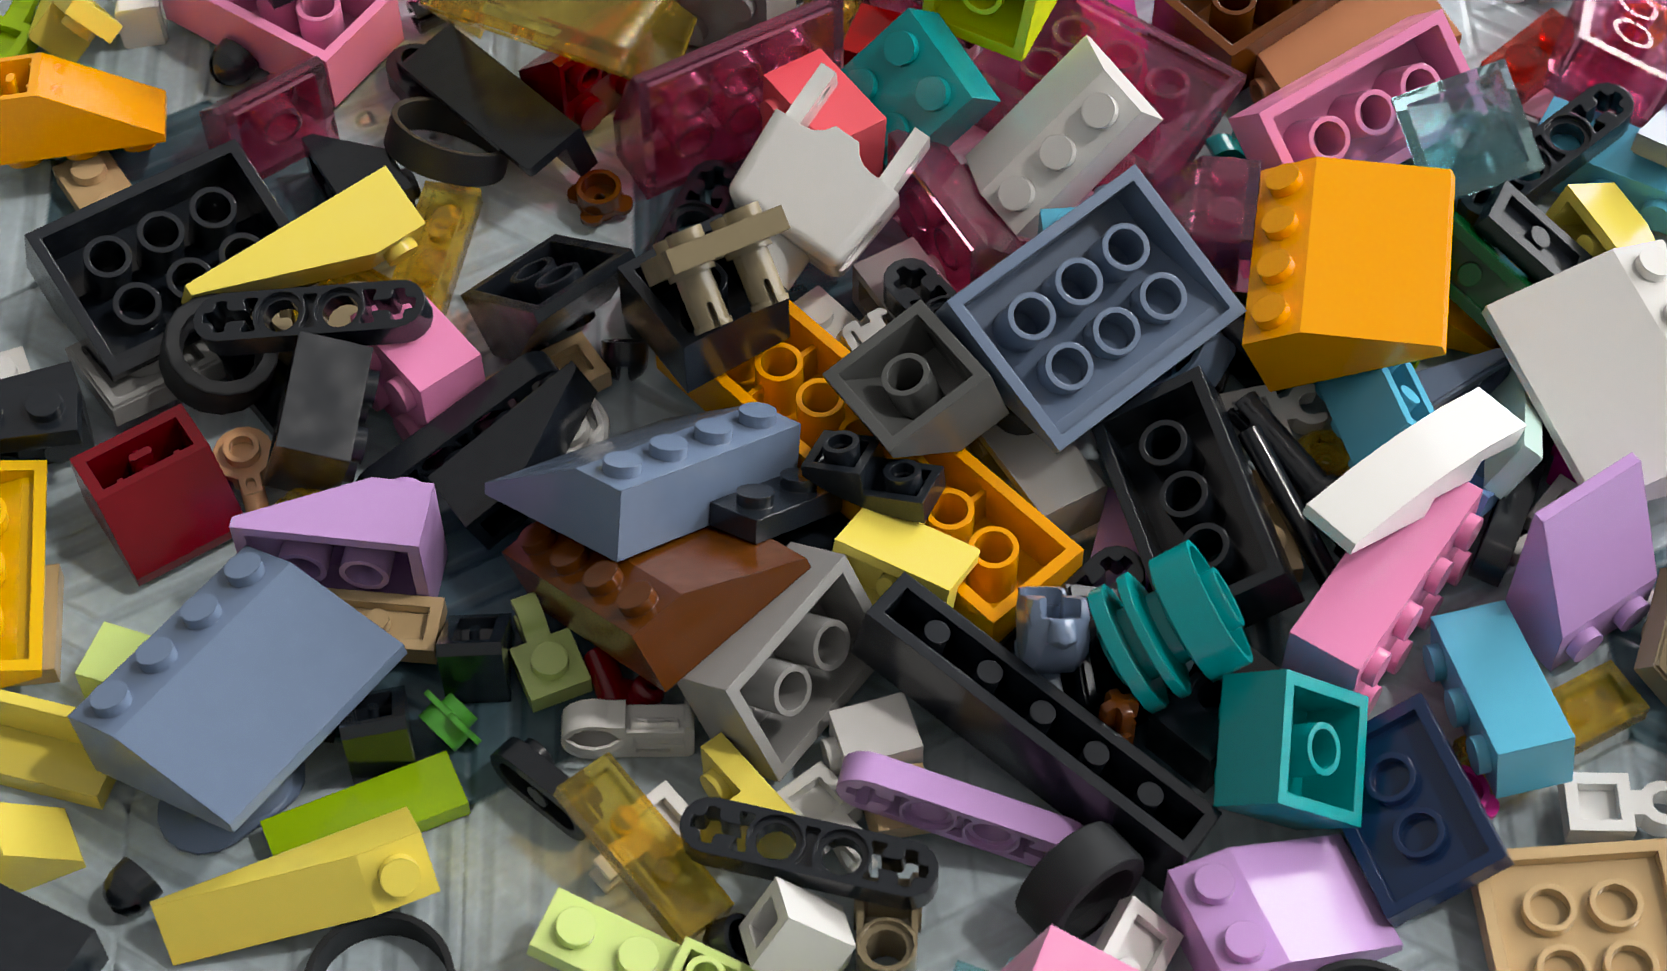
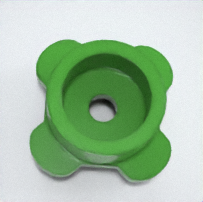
[419,689,482,752]

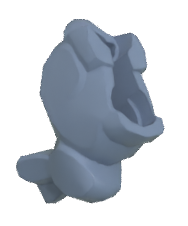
[1014,586,1090,691]

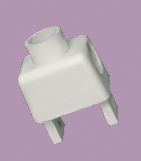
[729,62,930,291]

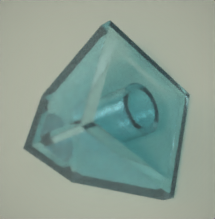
[1391,59,1545,200]

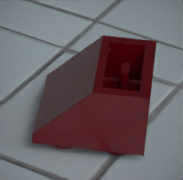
[519,2,650,133]
[69,403,243,587]

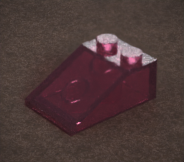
[1544,0,1667,128]

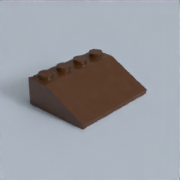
[502,521,811,692]

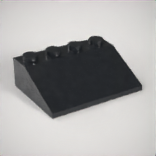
[24,138,322,382]

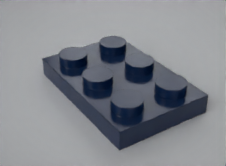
[1342,692,1514,928]

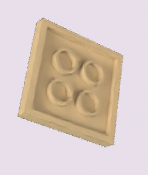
[1471,838,1667,971]

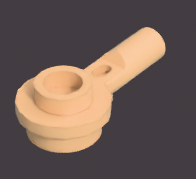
[213,426,271,512]

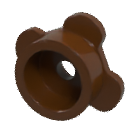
[567,169,633,227]

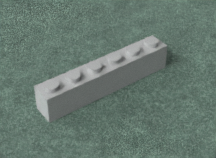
[852,237,1108,537]

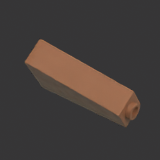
[1249,0,1462,104]

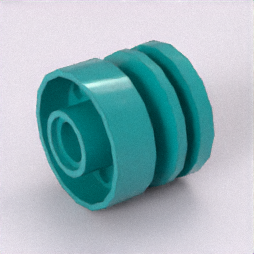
[1087,539,1254,714]

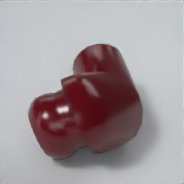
[583,647,665,705]

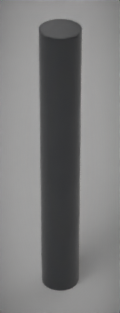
[1238,424,1336,588]

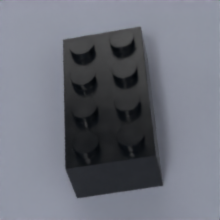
[1091,366,1305,629]

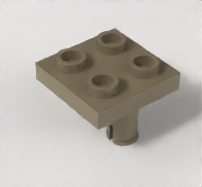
[640,201,791,336]

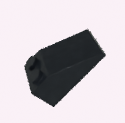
[461,234,636,361]

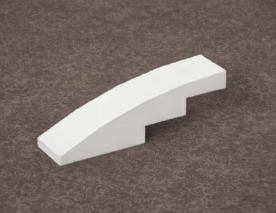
[1302,387,1527,554]

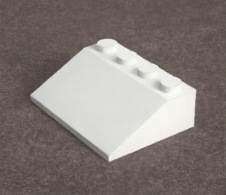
[1482,239,1667,501]

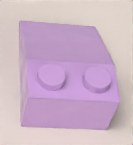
[1505,452,1657,672]
[229,477,448,597]
[1161,834,1403,971]

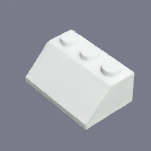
[965,35,1163,238]

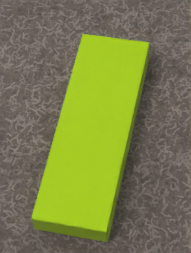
[260,751,471,856]

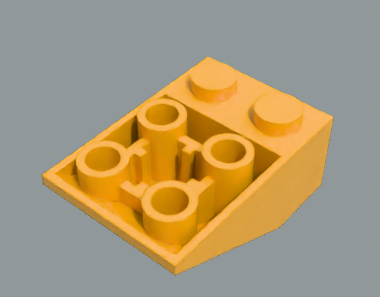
[0,52,168,169]

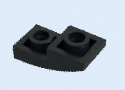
[801,430,946,524]

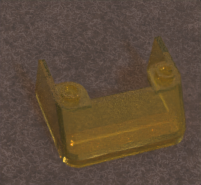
[418,0,698,102]

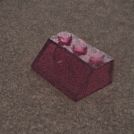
[887,129,1027,293]

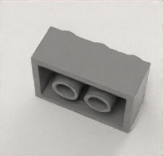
[677,542,875,782]

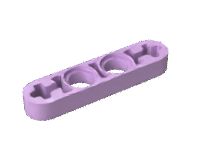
[836,751,1083,867]

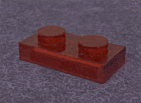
[1477,8,1595,108]

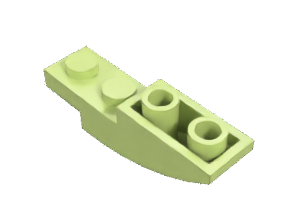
[526,887,756,971]

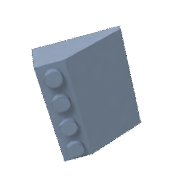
[935,164,1247,454]
[485,402,801,562]
[67,545,407,833]

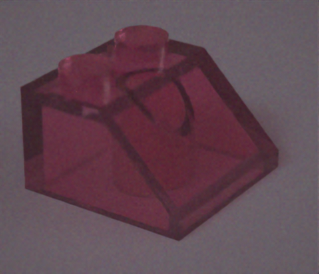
[199,56,340,180]
[1153,156,1261,293]

